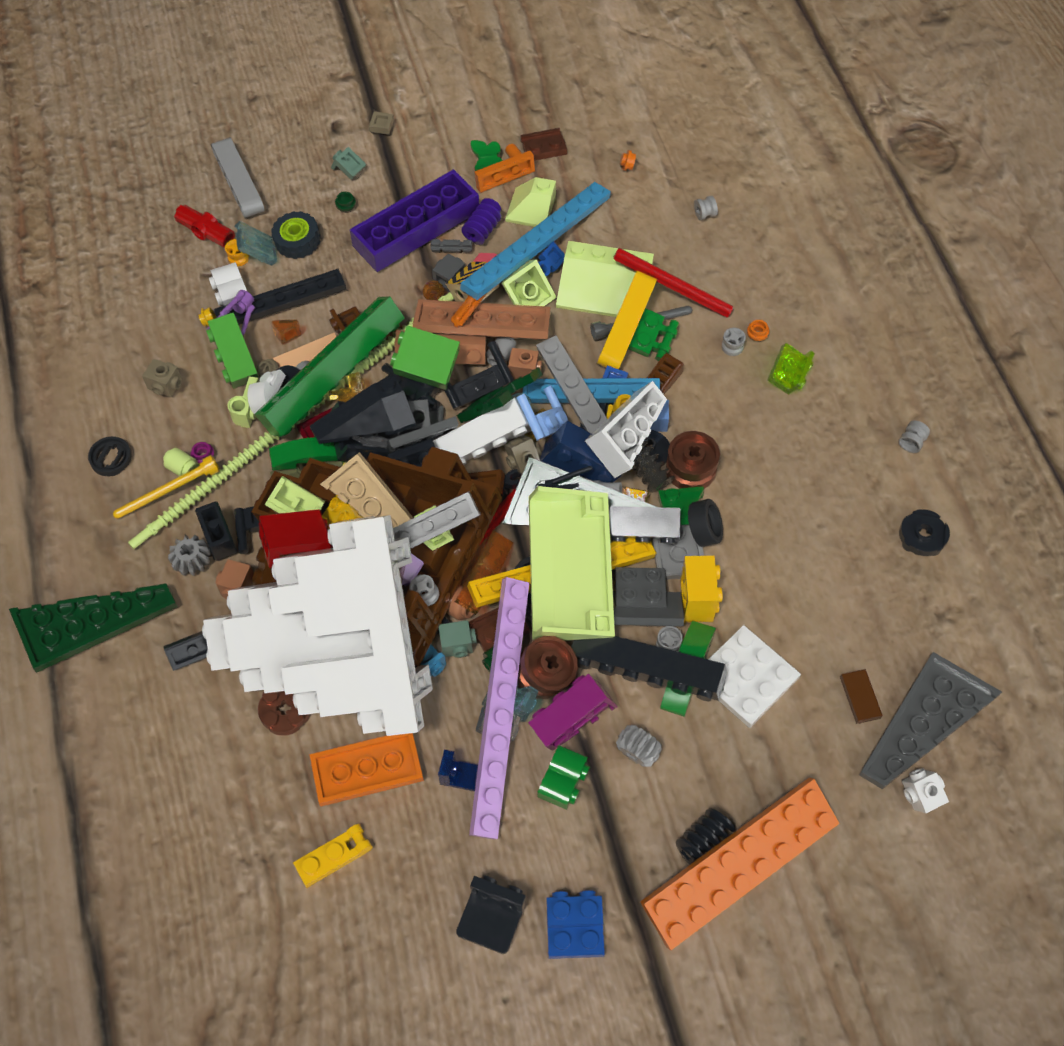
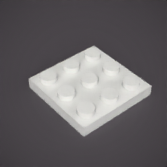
[708,625,801,728]

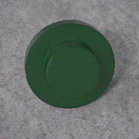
[335,191,356,211]

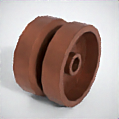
[665,431,720,489]
[517,636,578,699]

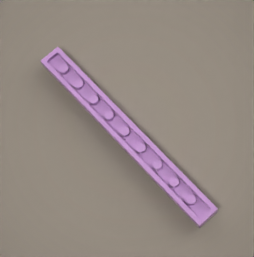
[469,577,529,840]

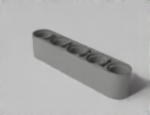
[211,137,265,218]

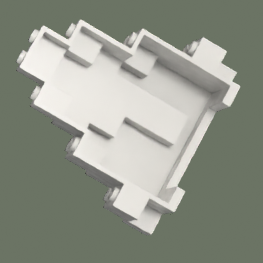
[202,515,433,736]

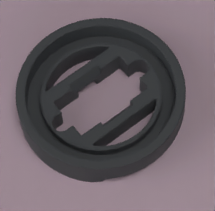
[88,436,132,477]

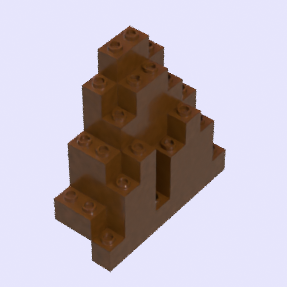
[251,447,502,668]

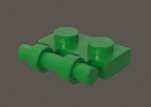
[628,308,679,361]

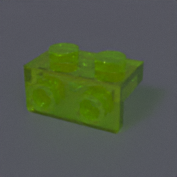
[767,343,815,395]

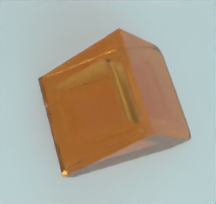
[271,319,301,345]

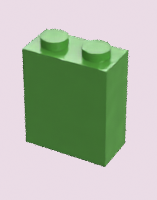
[390,325,460,390]

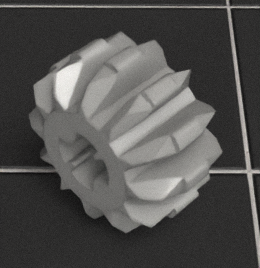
[168,534,211,576]
[616,725,662,767]

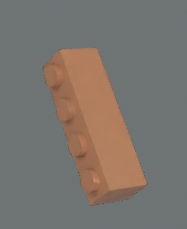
[395,330,486,364]

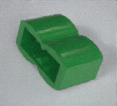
[537,745,590,810]

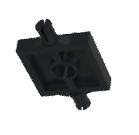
[379,363,442,410]

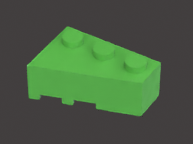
[206,312,259,389]

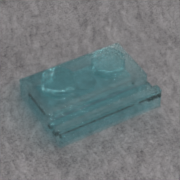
[235,221,277,266]

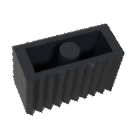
[195,501,237,561]

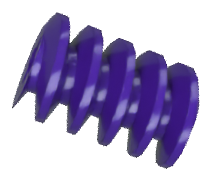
[461,198,502,245]

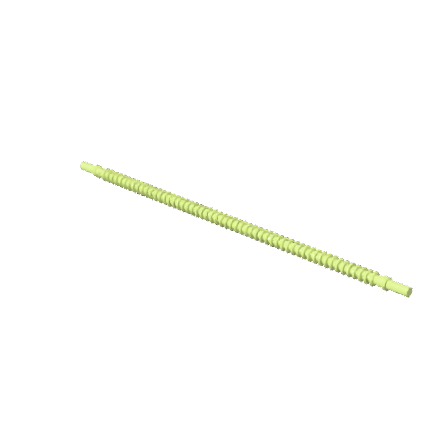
[128,290,461,549]

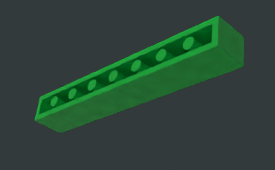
[254,296,405,437]

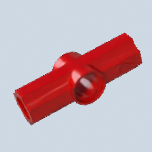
[174,205,235,248]

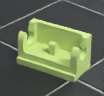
[265,476,325,514]

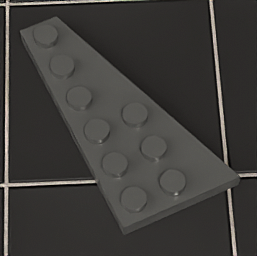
[859,652,1002,789]

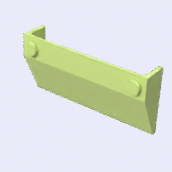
[528,486,615,640]

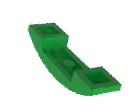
[269,437,347,470]
[660,621,716,717]

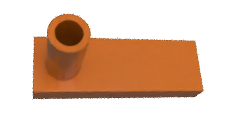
[474,144,535,193]

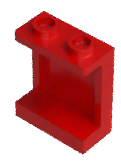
[259,509,333,568]

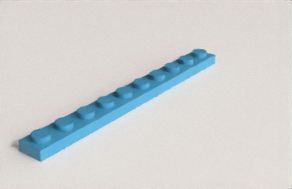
[460,182,611,300]

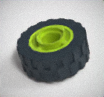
[271,211,321,259]

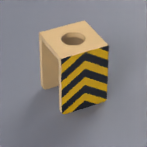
[445,262,500,303]

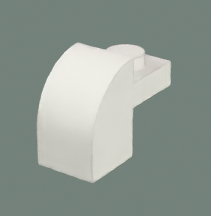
[248,369,286,414]

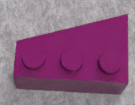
[528,673,618,751]

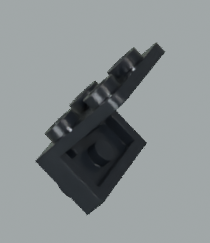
[456,875,526,954]

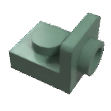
[331,147,366,180]

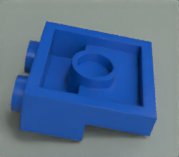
[546,891,605,959]

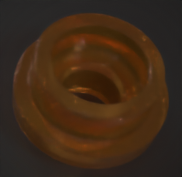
[423,280,445,300]

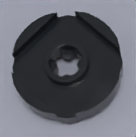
[899,509,950,556]

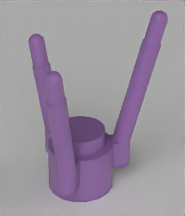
[206,290,255,335]

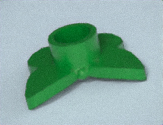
[470,140,503,171]

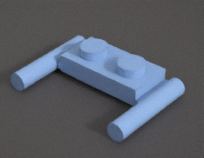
[516,385,568,440]

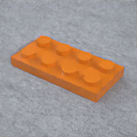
[309,733,424,807]

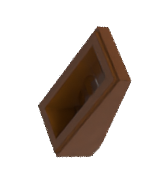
[647,353,684,395]

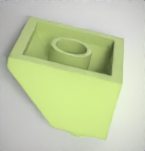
[505,177,556,227]
[501,260,556,306]

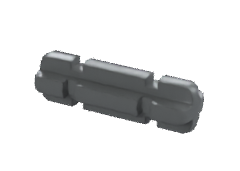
[431,239,473,253]

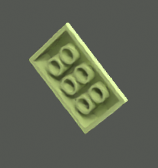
[556,241,654,317]

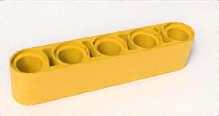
[596,270,657,369]

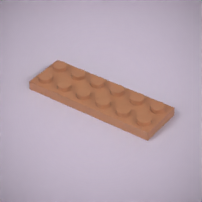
[413,299,551,340]

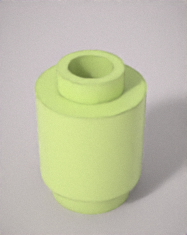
[163,448,199,476]

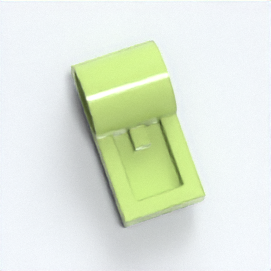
[227,377,259,428]

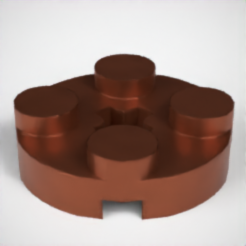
[258,691,310,736]

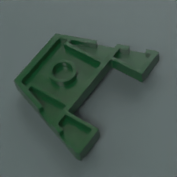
[456,367,543,423]

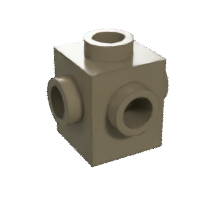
[142,359,182,397]
[504,435,541,474]

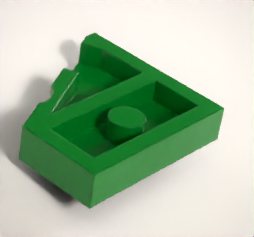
[658,486,704,525]

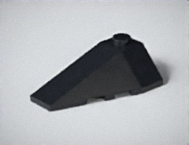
[310,376,416,444]

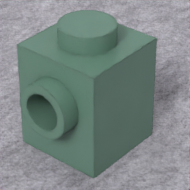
[439,620,477,658]

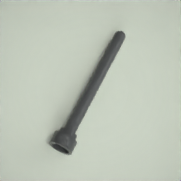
[590,306,692,340]

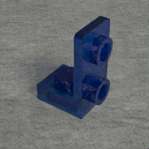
[438,749,478,792]

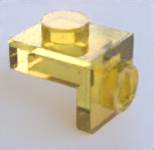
[329,372,364,402]

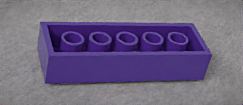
[350,169,479,272]

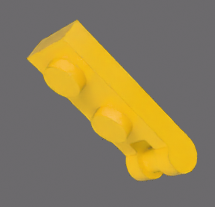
[293,824,373,888]

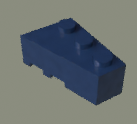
[539,421,622,483]

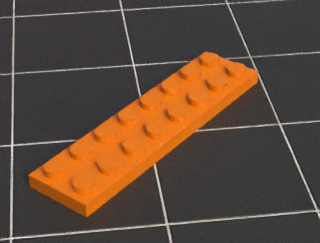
[640,777,840,950]

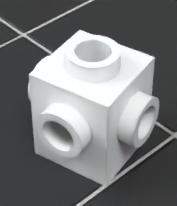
[902,768,949,813]

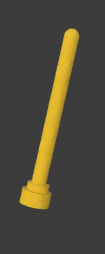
[113,455,220,519]

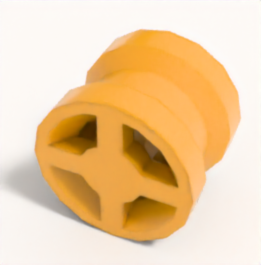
[225,239,249,266]

